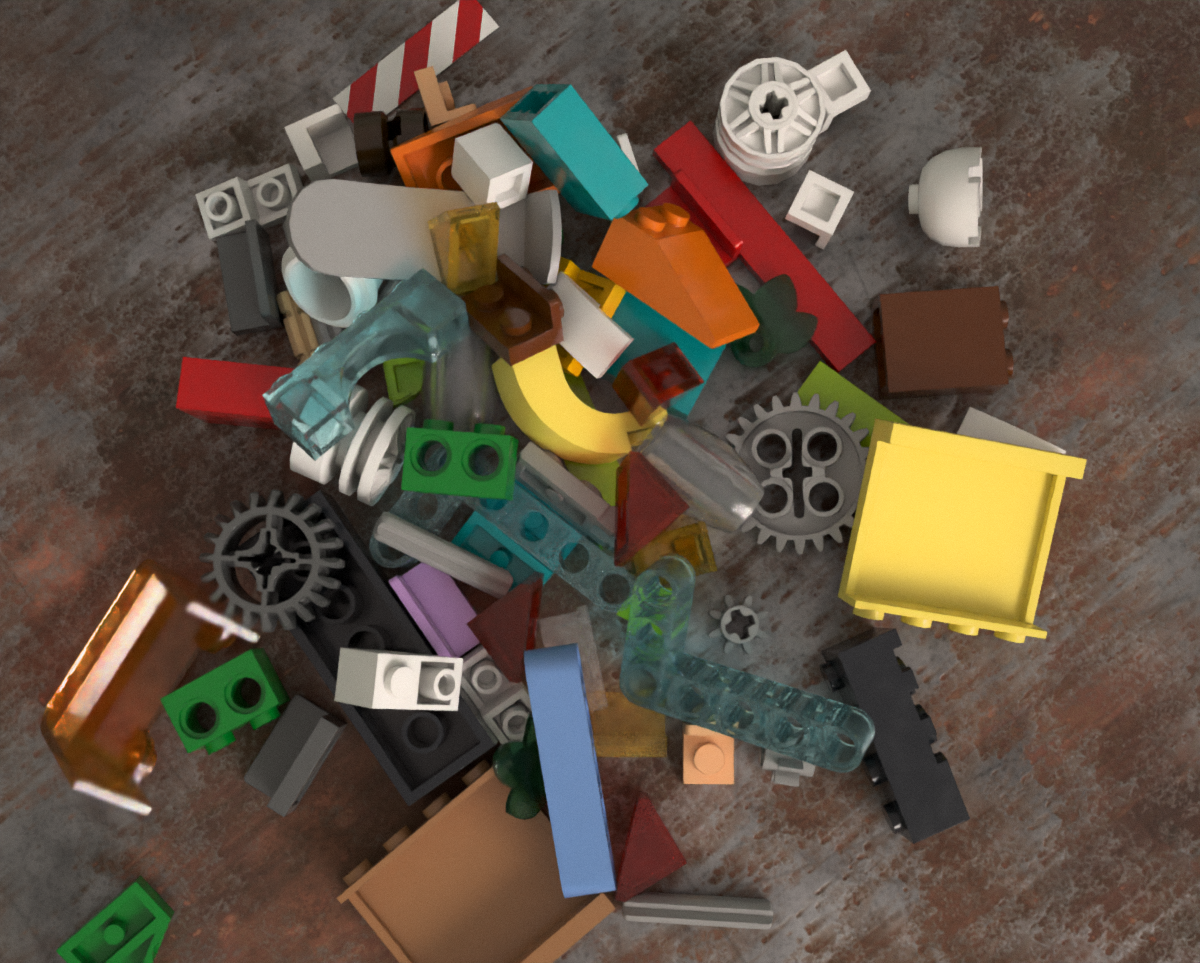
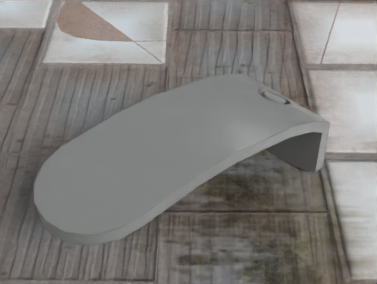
[285,179,562,285]

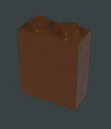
[870,286,1014,400]

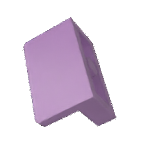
[388,562,492,658]

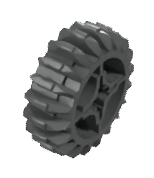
[199,489,345,632]

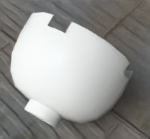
[908,147,983,247]

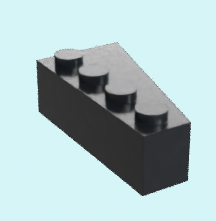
[819,627,970,844]

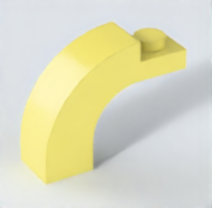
[491,345,670,464]

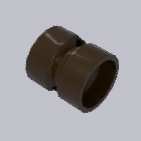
[354,107,429,177]

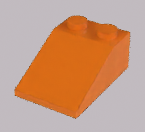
[390,86,560,194]
[591,203,760,349]

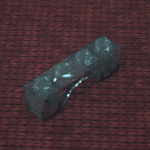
[262,268,471,461]

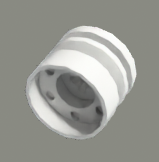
[713,57,825,186]
[290,375,416,506]

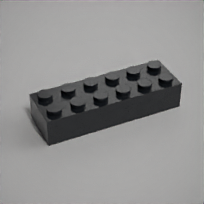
[237,490,499,806]

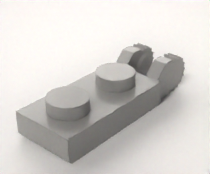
[515,441,641,554]

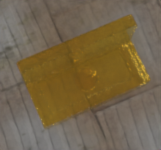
[586,692,667,757]

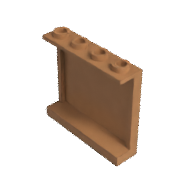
[337,757,616,963]

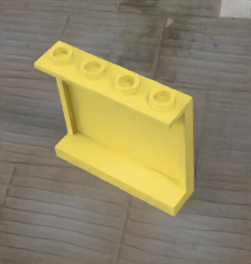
[838,418,1087,643]

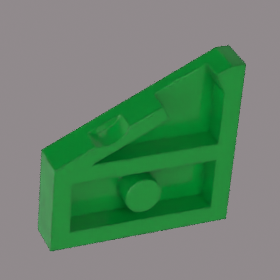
[56,875,175,963]

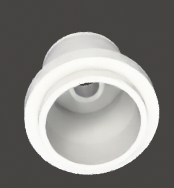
[281,246,383,328]

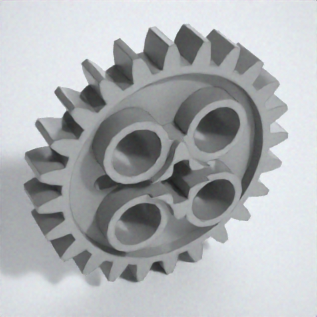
[719,392,869,554]

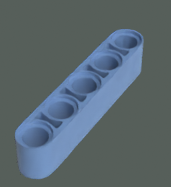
[524,643,617,898]

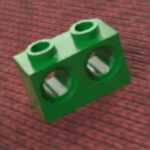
[401,419,518,501]
[160,648,290,755]

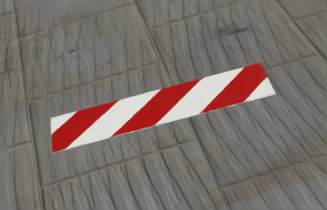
[333,0,499,124]

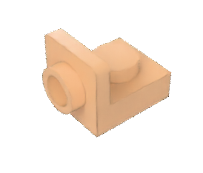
[414,66,477,129]
[682,712,736,784]

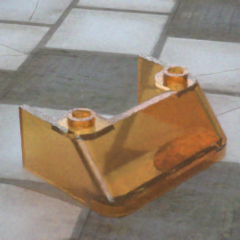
[40,559,261,816]

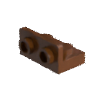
[455,253,564,366]

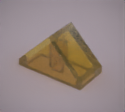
[428,202,500,299]
[627,521,718,591]

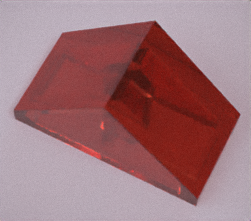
[612,342,704,426]
[614,451,689,567]
[467,572,544,683]
[614,791,687,902]

